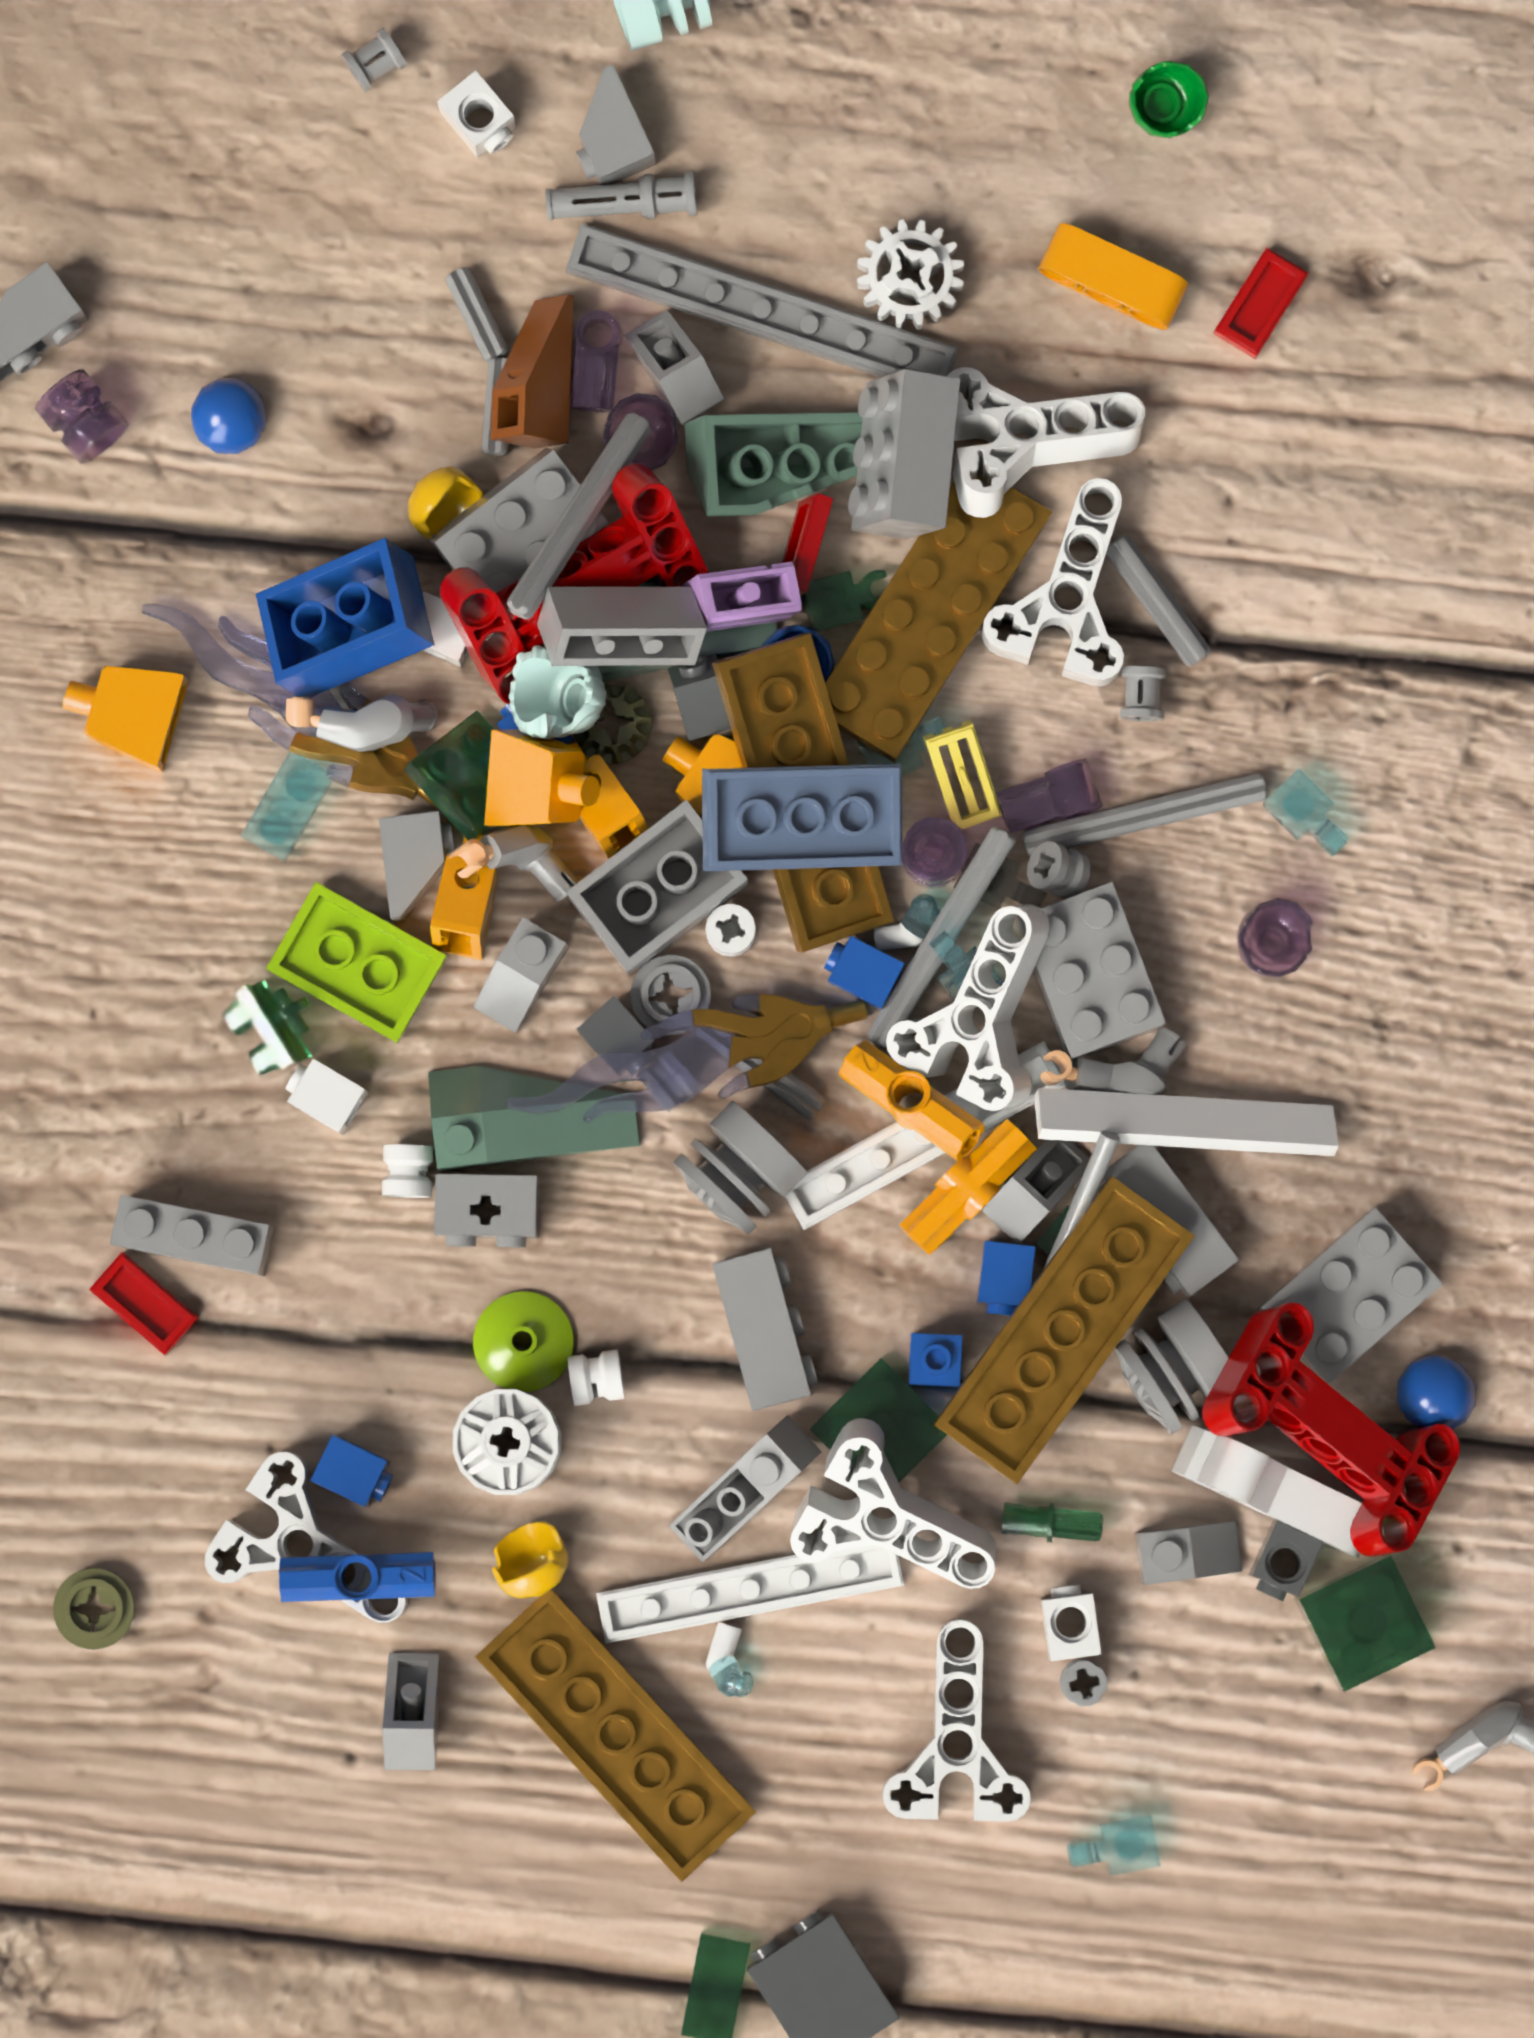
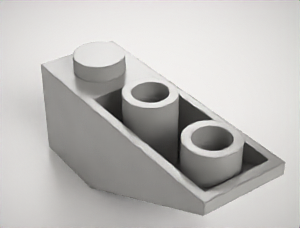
[0,262,88,389]
[669,1415,822,1563]

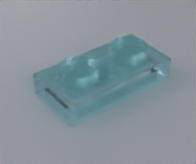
[240,752,335,863]

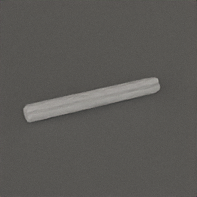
[507,412,651,620]
[1023,773,1267,856]
[867,827,1015,1049]

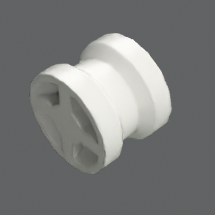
[705,904,756,957]

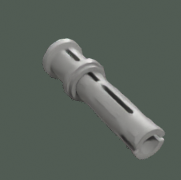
[546,171,697,220]

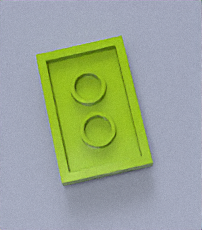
[266,882,448,1044]

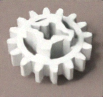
[857,219,964,330]

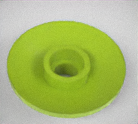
[473,1291,574,1392]

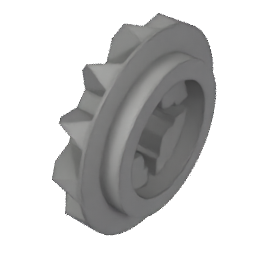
[631,955,711,1035]

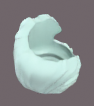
[509,645,607,739]

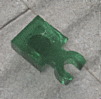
[802,570,887,632]

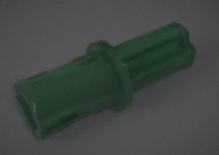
[1002,1502,1104,1543]

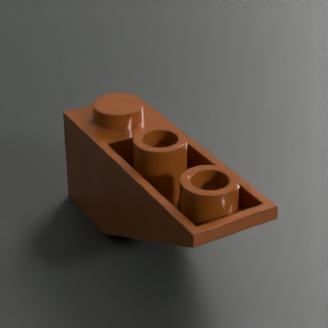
[490,294,574,449]

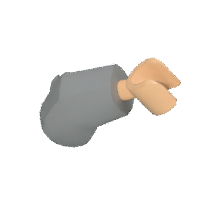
[286,694,438,752]
[449,825,581,902]
[1040,1028,1186,1095]
[1412,1701,1534,1790]

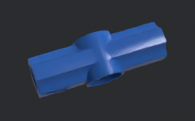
[279,1552,436,1602]

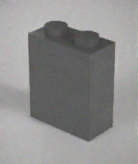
[747,1910,899,2038]

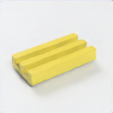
[923,720,1002,832]

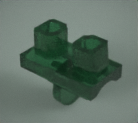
[223,980,312,1075]

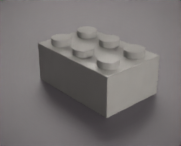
[848,369,960,539]
[428,448,610,597]
[566,800,749,977]
[1016,882,1166,1061]
[1256,1207,1443,1384]

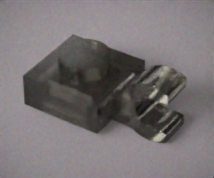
[954,842,1048,910]

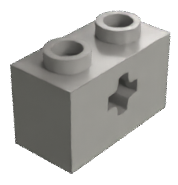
[434,1174,539,1248]

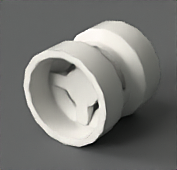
[382,1144,434,1198]
[567,1349,625,1406]

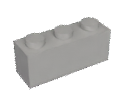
[537,587,707,666]
[1098,1145,1239,1298]
[110,1194,275,1276]
[712,1248,818,1411]

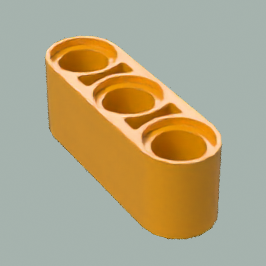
[1037,223,1189,330]

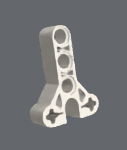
[948,367,1145,518]
[982,478,1124,687]
[886,904,1050,1111]
[790,1418,997,1589]
[1171,1425,1362,1558]
[205,1452,409,1623]
[882,1618,1031,1822]

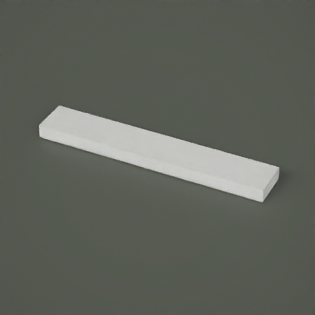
[785,1041,1065,1230]
[1034,1088,1339,1156]
[596,1545,904,1643]

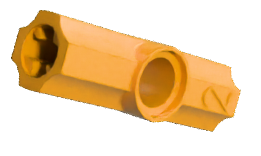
[838,1039,985,1162]
[899,1119,1037,1255]

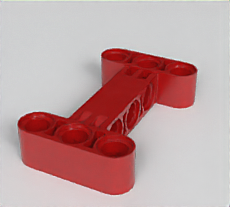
[440,464,709,704]
[1202,1302,1460,1557]

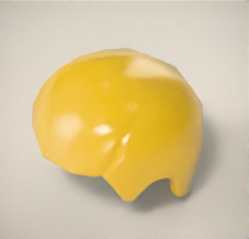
[408,466,483,539]
[492,1521,569,1598]

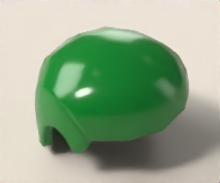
[1128,61,1209,139]

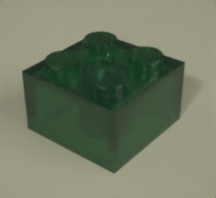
[1294,1555,1436,1692]

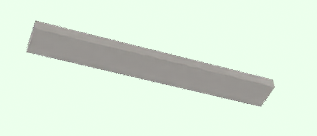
[565,223,958,378]

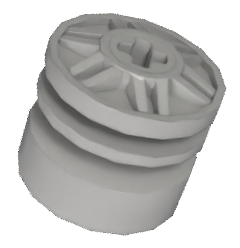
[673,1100,808,1235]
[1114,1299,1228,1435]

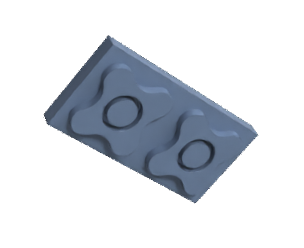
[702,763,902,871]

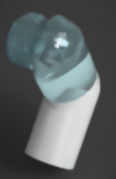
[874,894,940,951]
[706,1622,753,1697]

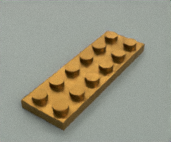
[825,475,1052,763]
[712,633,894,953]
[933,1176,1195,1484]
[475,1589,757,1882]

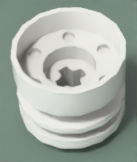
[453,1389,562,1495]

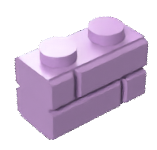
[682,562,802,632]

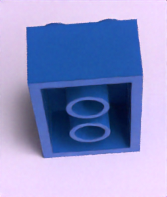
[256,538,435,698]

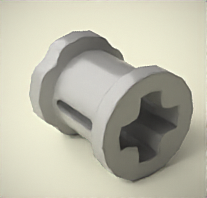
[341,28,407,92]
[1119,666,1166,722]
[1060,1659,1107,1707]

